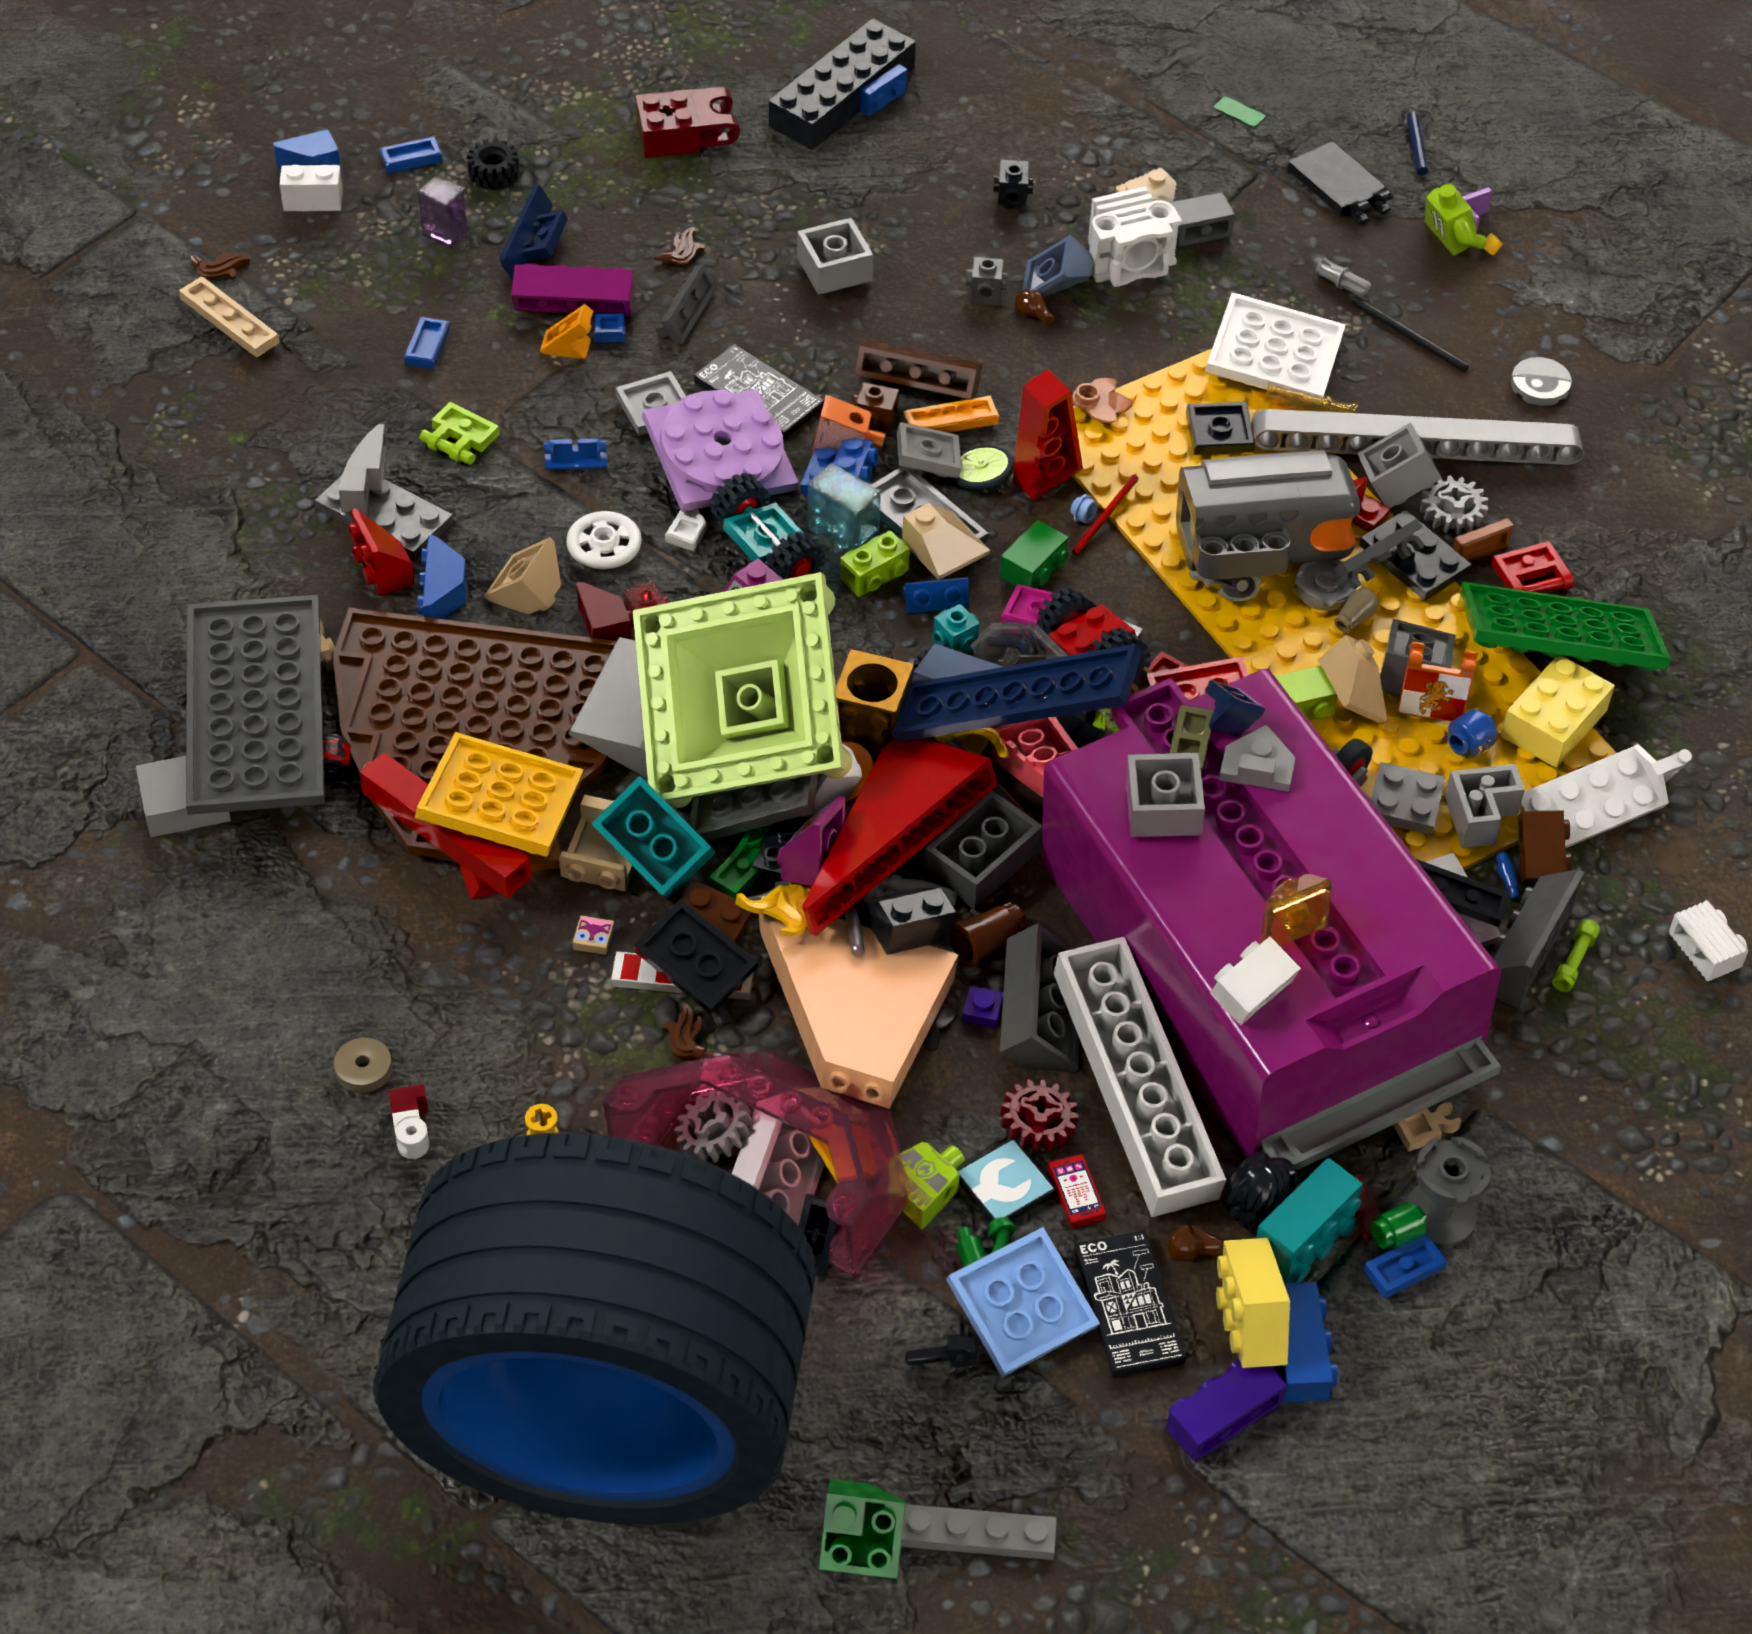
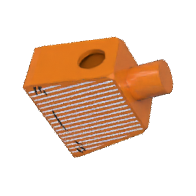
[810,395,886,456]

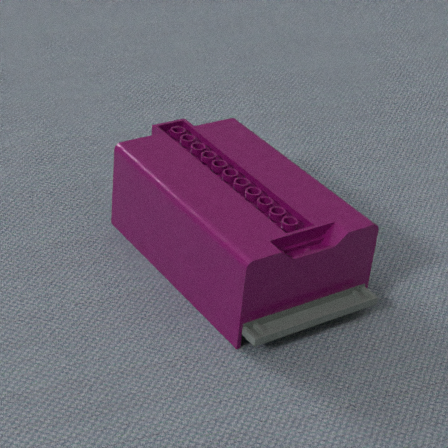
[1041,669,1502,1170]

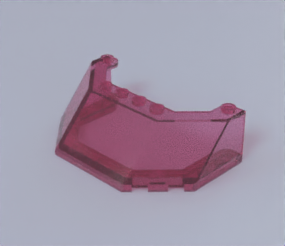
[602,1052,912,1276]

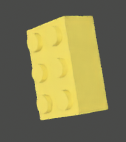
[1500,655,1615,768]
[1216,1238,1290,1368]

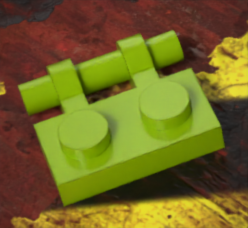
[419,402,500,465]

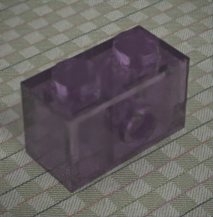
[418,176,468,249]

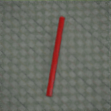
[1072,475,1139,556]

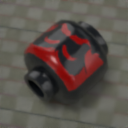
[323,733,352,784]

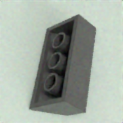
[1493,869,1585,1009]
[1000,923,1080,1072]

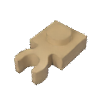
[1393,1103,1462,1152]

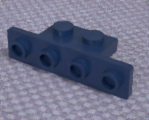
[500,185,568,280]

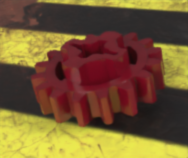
[1000,1080,1079,1152]

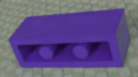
[1166,1359,1287,1463]

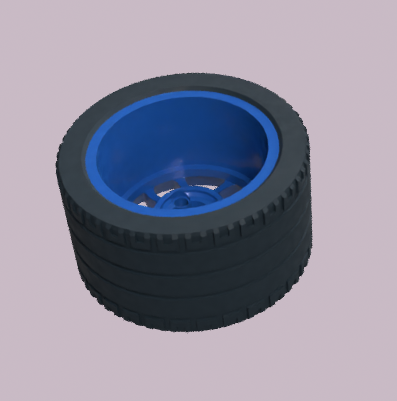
[373,1133,816,1524]

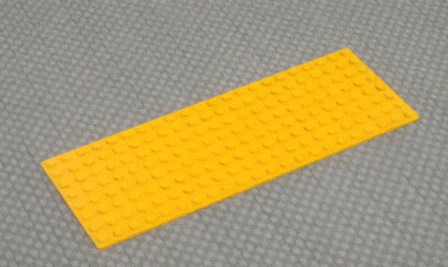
[1072,349,1617,870]

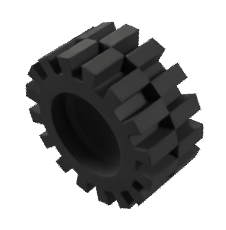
[467,139,520,190]

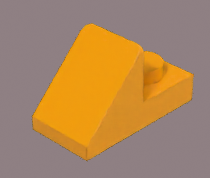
[540,304,593,359]

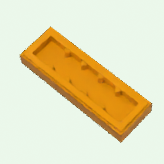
[903,396,999,433]

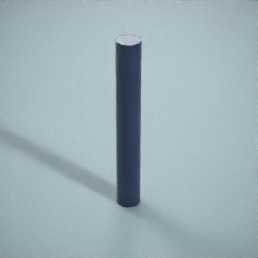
[1407,112,1428,175]

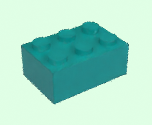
[591,776,716,901]
[1256,1158,1363,1284]

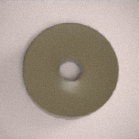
[334,1038,392,1093]

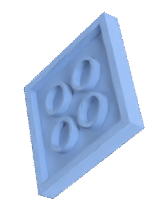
[946,1227,1100,1377]

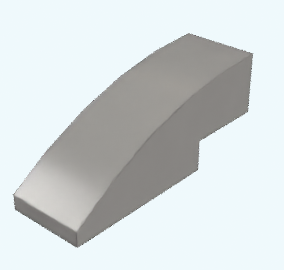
[339,424,387,513]

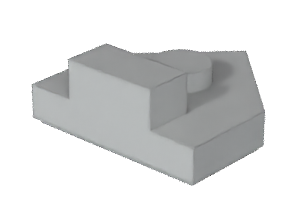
[1219,725,1296,792]

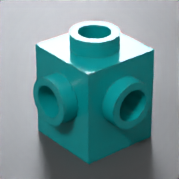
[932,604,980,654]

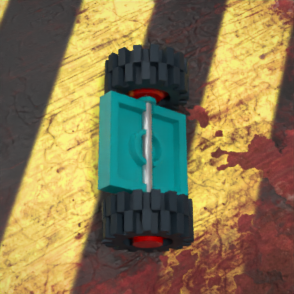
[710,473,825,579]

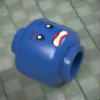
[1447,709,1497,758]

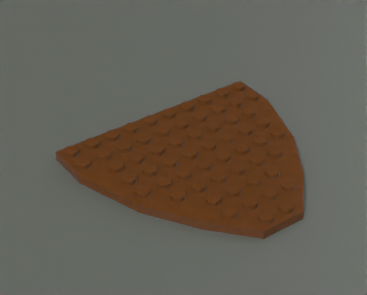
[333,607,617,860]

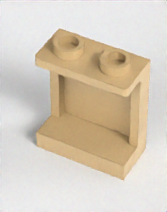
[559,795,635,891]

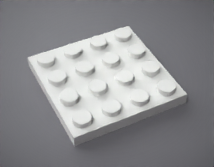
[1205,292,1345,405]

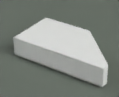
[665,509,707,551]

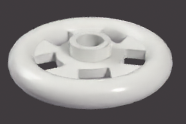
[566,511,642,570]

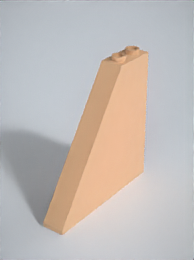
[758,896,959,1109]

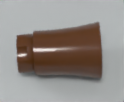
[949,902,1027,967]

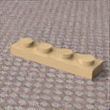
[179,276,280,358]

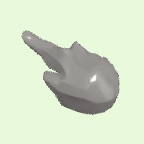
[1190,570,1262,601]

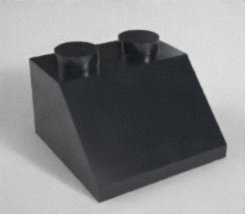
[858,887,956,955]

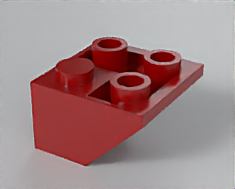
[348,508,415,596]

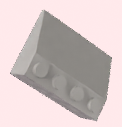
[568,637,648,779]

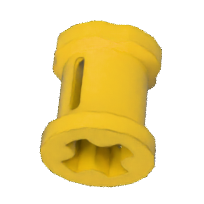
[525,1104,559,1135]

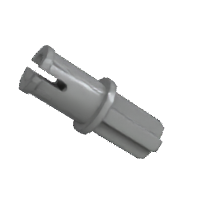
[1316,258,1371,297]

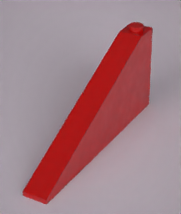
[802,738,998,936]

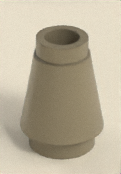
[1334,587,1379,633]

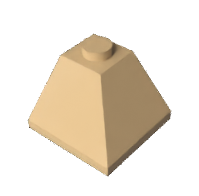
[902,503,990,580]
[484,537,561,615]
[1318,635,1387,724]

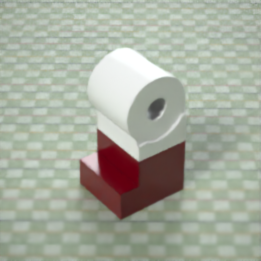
[388,1084,429,1159]

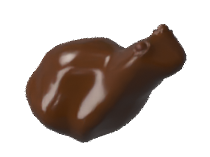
[1015,289,1055,325]
[1168,1225,1226,1261]

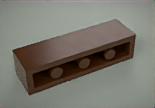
[855,339,983,399]

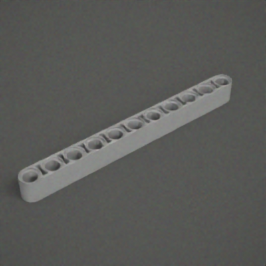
[1253,409,1584,465]

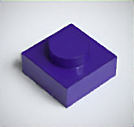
[962,986,1003,1028]

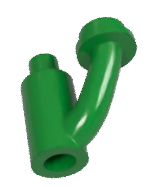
[955,1217,1016,1268]

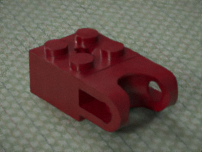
[635,87,740,158]

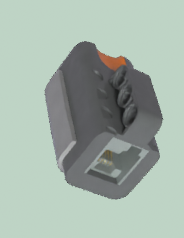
[1176,450,1360,580]

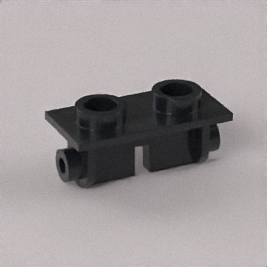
[752,819,804,885]

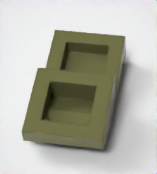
[1170,705,1214,771]

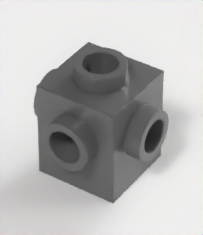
[966,257,1008,305]

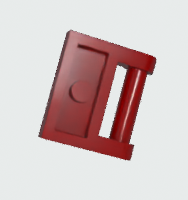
[1491,541,1574,593]

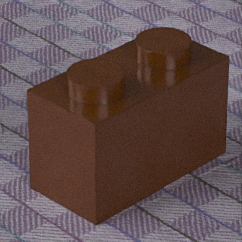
[1518,810,1572,883]

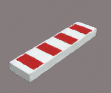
[611,951,754,1000]

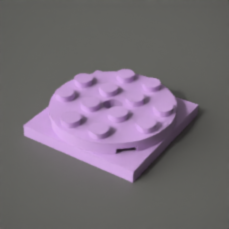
[642,389,799,512]

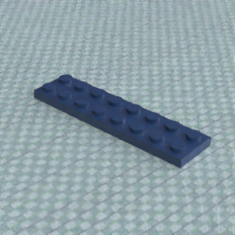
[892,644,1142,742]

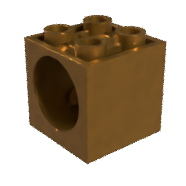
[836,649,914,752]

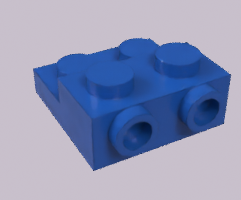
[800,439,879,497]

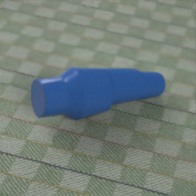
[1496,852,1520,900]

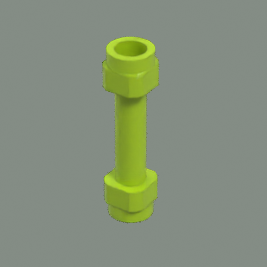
[1552,919,1600,992]

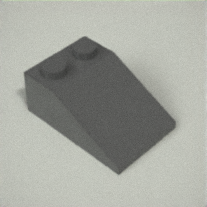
[1380,619,1456,696]

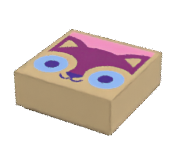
[572,916,615,955]

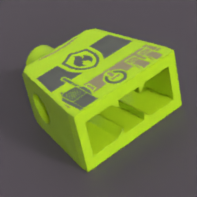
[875,1142,965,1229]

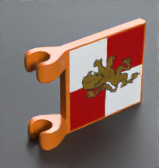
[1397,642,1478,722]

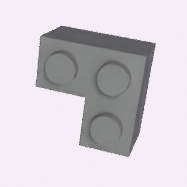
[1445,764,1525,848]

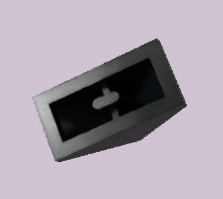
[799,1194,843,1275]

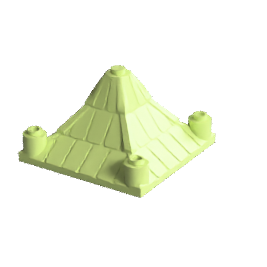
[633,572,852,808]

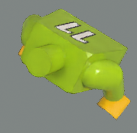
[1425,184,1504,256]

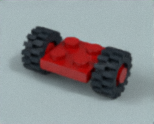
[1037,588,1151,690]

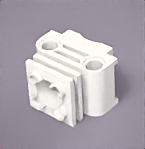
[1088,186,1182,287]

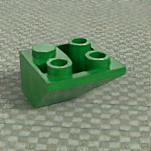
[819,1479,906,1579]

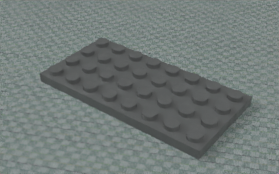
[186,595,325,815]

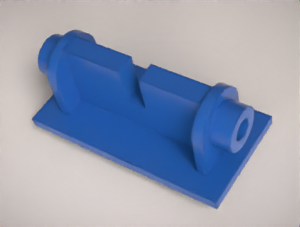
[544,437,607,470]
[903,577,969,613]

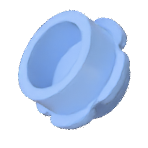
[1071,494,1098,524]

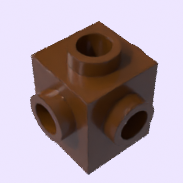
[852,383,899,432]

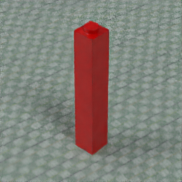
[360,753,532,899]

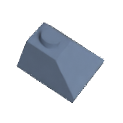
[1022,235,1093,297]

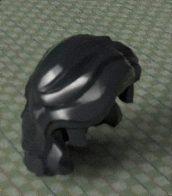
[1223,1152,1298,1234]

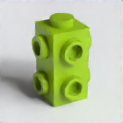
[840,530,910,597]

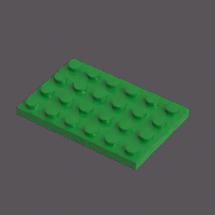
[1460,582,1671,671]

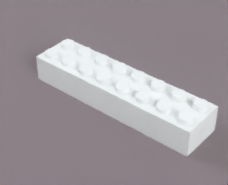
[1054,937,1226,1217]

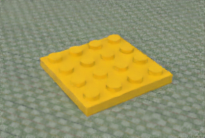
[415,732,584,857]

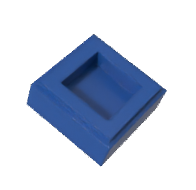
[594,314,625,342]

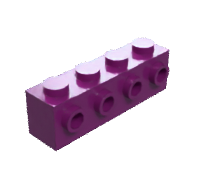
[511,263,635,316]

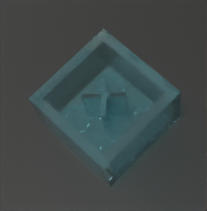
[807,463,881,551]

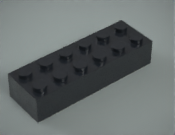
[769,18,916,150]

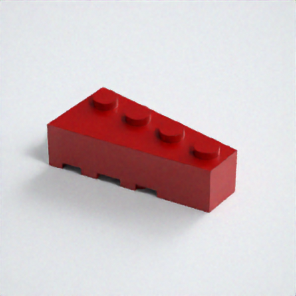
[1012,369,1083,502]

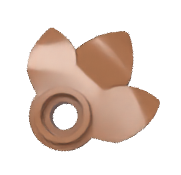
[1072,378,1133,423]

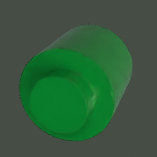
[1370,1202,1428,1249]

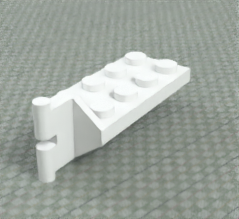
[1519,744,1692,848]

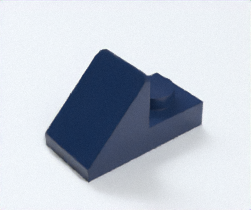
[1205,680,1266,736]

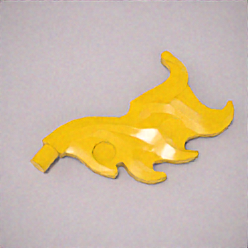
[735,882,812,936]

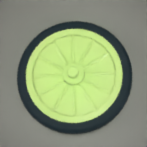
[951,445,1014,490]

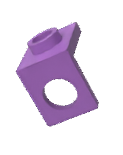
[1463,187,1492,232]

